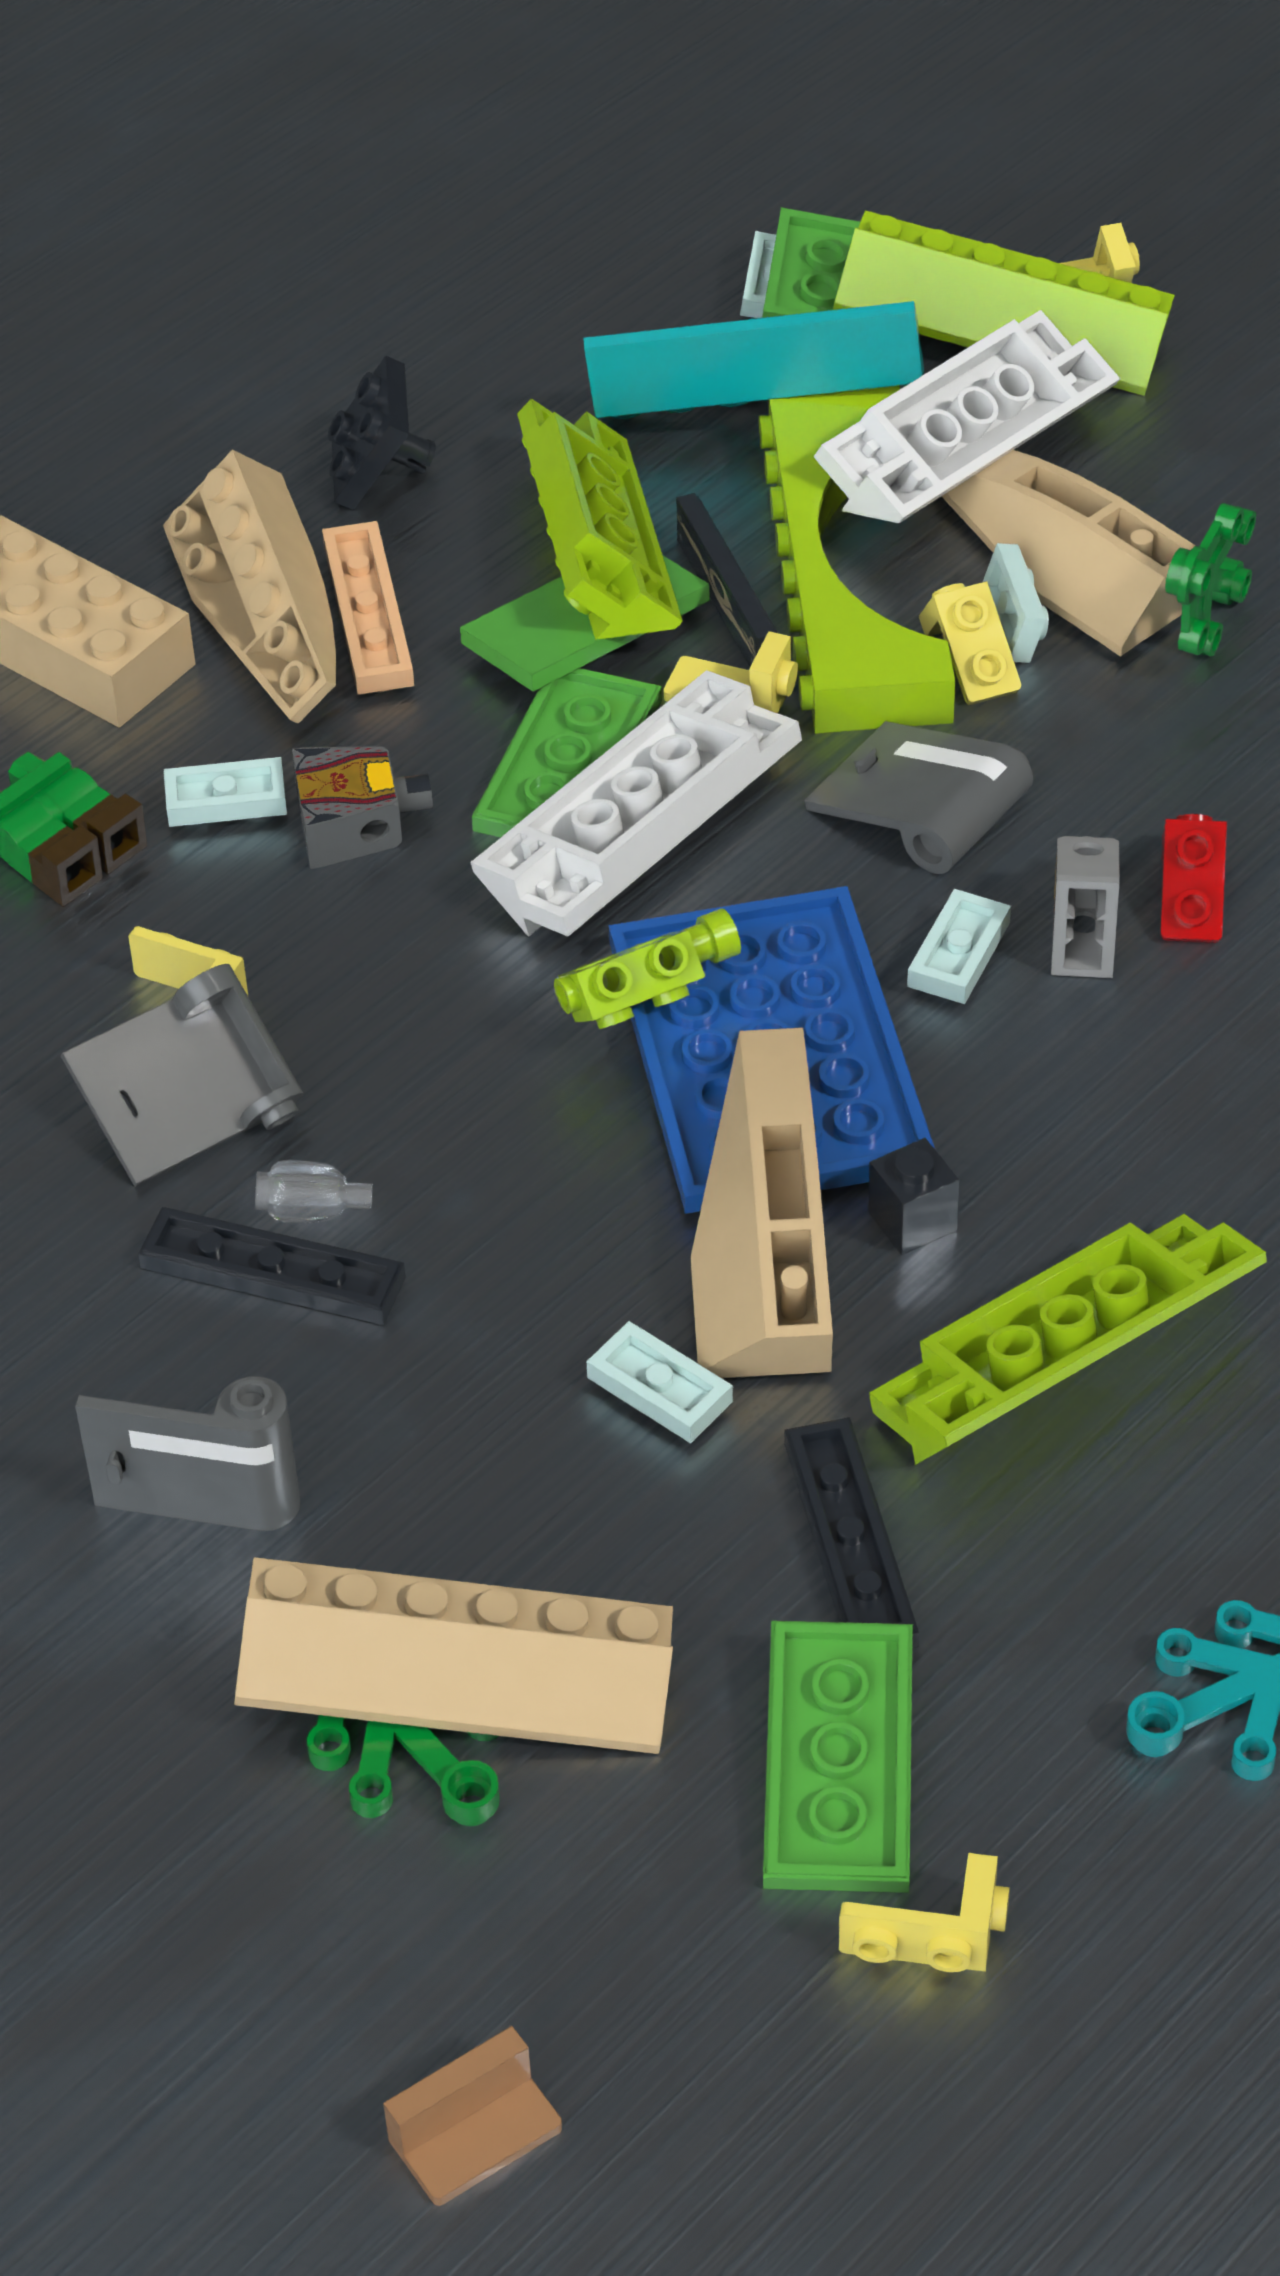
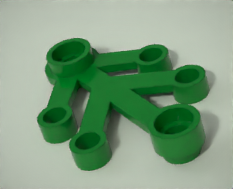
[1165,503,1257,657]
[307,1715,500,1826]

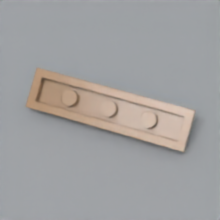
[322,521,414,695]

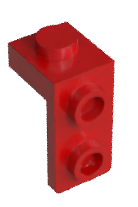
[1160,814,1227,943]

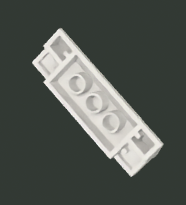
[814,310,1120,523]
[471,670,802,937]

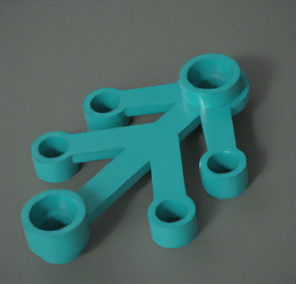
[1126,1600,1280,1781]

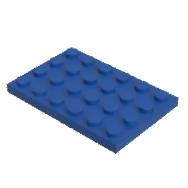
[609,886,935,1214]

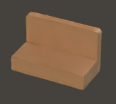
[383,2026,562,2206]

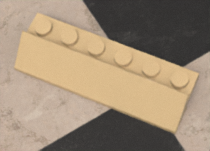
[234,1557,673,1754]

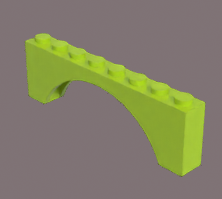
[759,385,955,734]

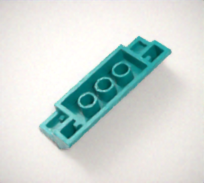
[583,301,924,419]

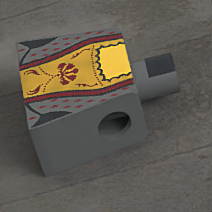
[292,746,433,869]

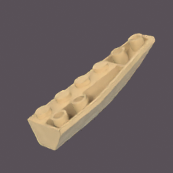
[163,450,336,724]
[942,450,1196,656]
[691,1028,833,1378]

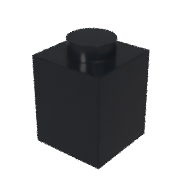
[869,1138,959,1255]

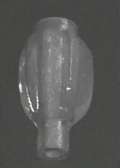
[255,1160,372,1223]

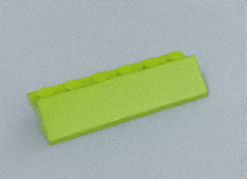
[833,210,1175,396]
[517,398,683,640]
[869,1214,1267,1465]

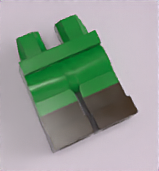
[0,751,147,907]

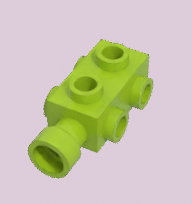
[554,908,741,1029]

